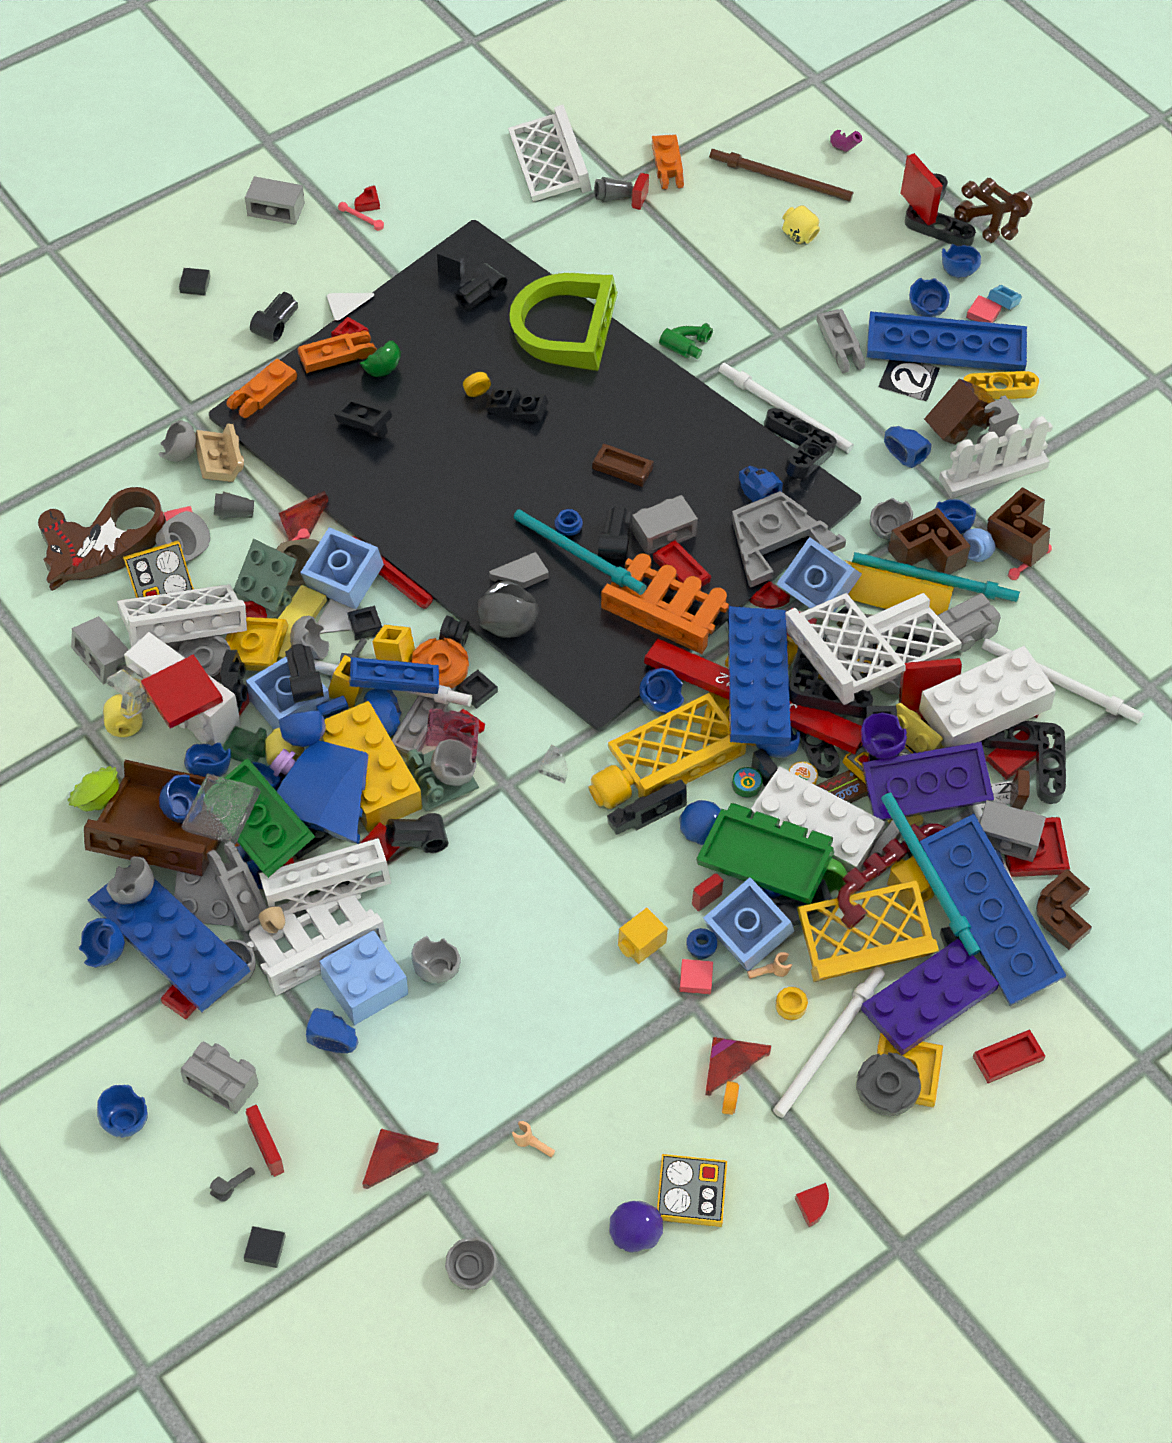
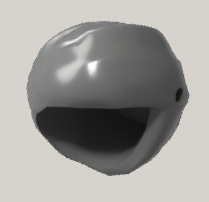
[477,581,539,638]

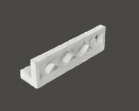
[259,838,391,916]

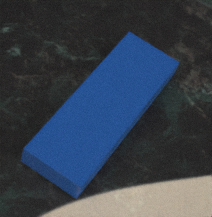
[349,657,439,694]

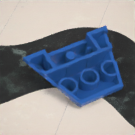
[277,740,368,844]

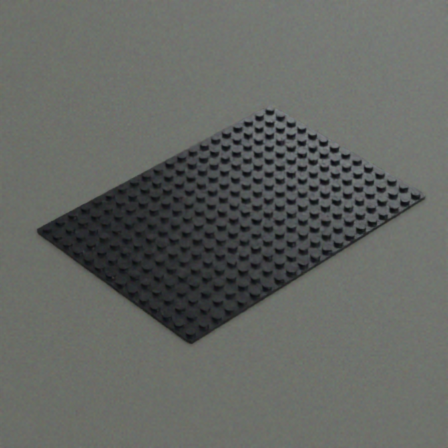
[209,220,862,731]

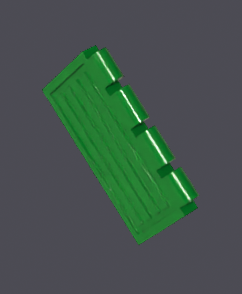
[696,803,835,904]

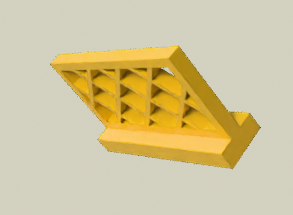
[608,693,746,798]
[797,880,939,982]

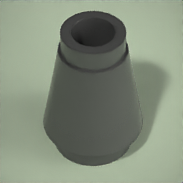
[594,177,633,202]
[214,491,254,519]

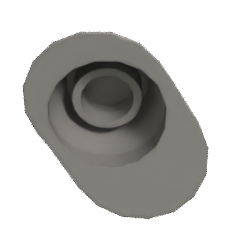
[155,511,210,562]

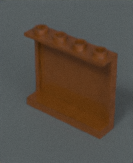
[84,759,227,876]

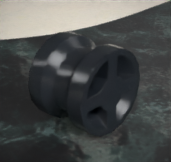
[439,615,470,647]

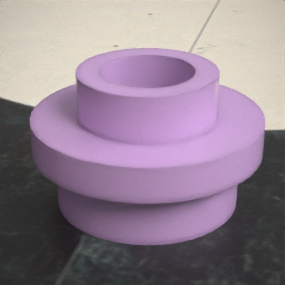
[269,748,296,777]

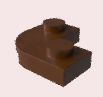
[1036,869,1092,950]

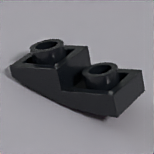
[485,388,549,421]
[221,649,248,713]

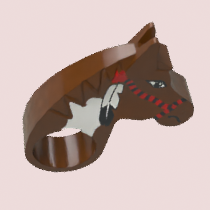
[38,487,165,591]

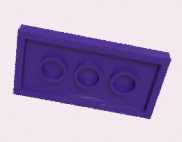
[862,742,994,821]
[861,939,999,1056]

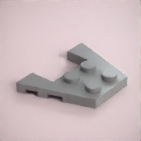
[732,491,846,587]

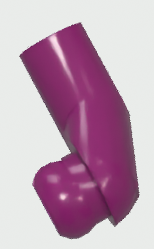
[830,130,862,152]

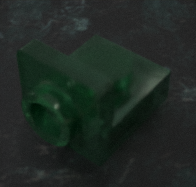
[223,726,267,762]

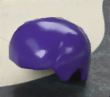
[861,713,907,759]
[609,1201,663,1252]

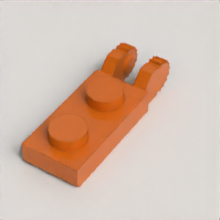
[652,134,684,189]
[298,330,376,373]
[226,358,297,418]

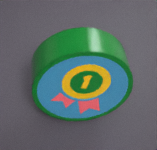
[732,767,762,798]

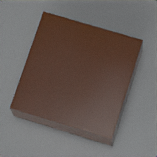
[1010,769,1030,810]

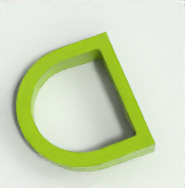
[510,273,618,370]

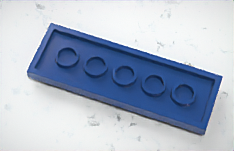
[866,311,1027,372]
[728,606,791,746]
[920,814,1066,1006]
[87,865,251,1012]

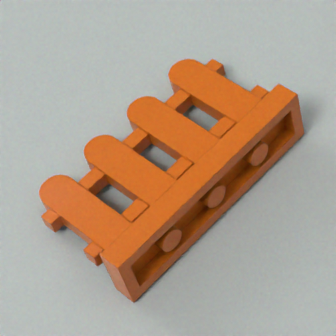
[601,553,729,654]

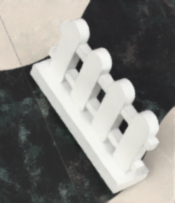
[939,416,1053,499]
[247,884,387,996]

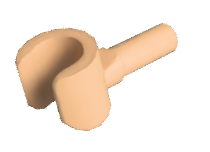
[747,952,792,979]
[512,1121,556,1158]

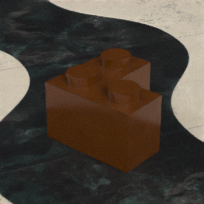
[924,378,995,445]
[987,487,1051,567]
[888,508,971,574]

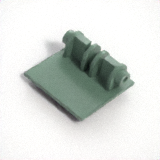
[233,539,297,612]
[405,749,479,812]

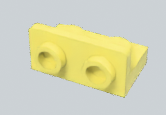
[895,703,944,753]

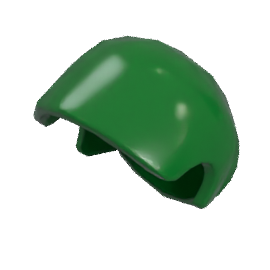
[360,340,401,378]

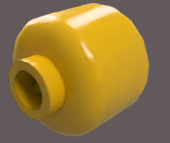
[588,765,635,809]

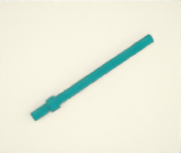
[514,509,647,595]
[852,552,1020,602]
[881,793,981,956]

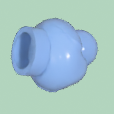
[962,528,995,562]

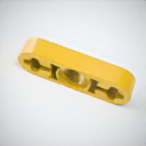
[963,371,1039,399]

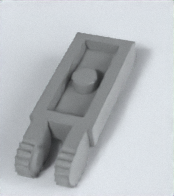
[816,309,865,373]
[207,841,267,932]

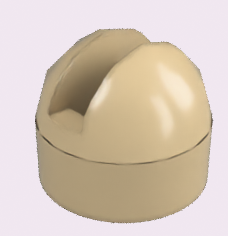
[258,907,285,933]

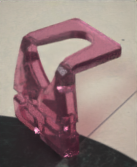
[426,709,479,763]

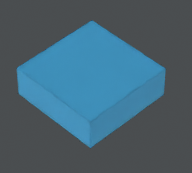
[987,285,1022,310]

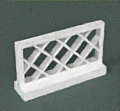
[508,105,592,202]
[117,584,247,647]
[785,593,906,705]
[826,593,962,691]

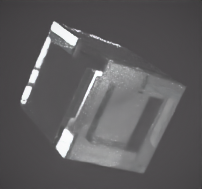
[107,666,151,719]

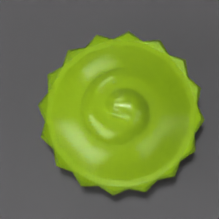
[67,766,119,812]

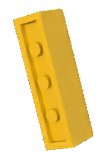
[844,560,954,615]

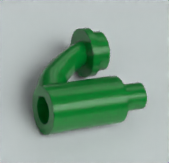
[659,323,713,359]

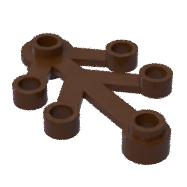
[954,178,1033,243]

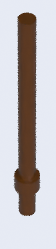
[709,148,854,202]

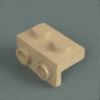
[195,424,244,482]

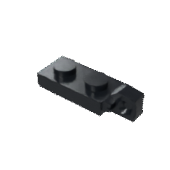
[607,779,687,835]

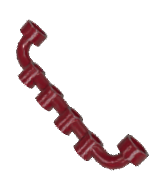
[837,823,947,930]

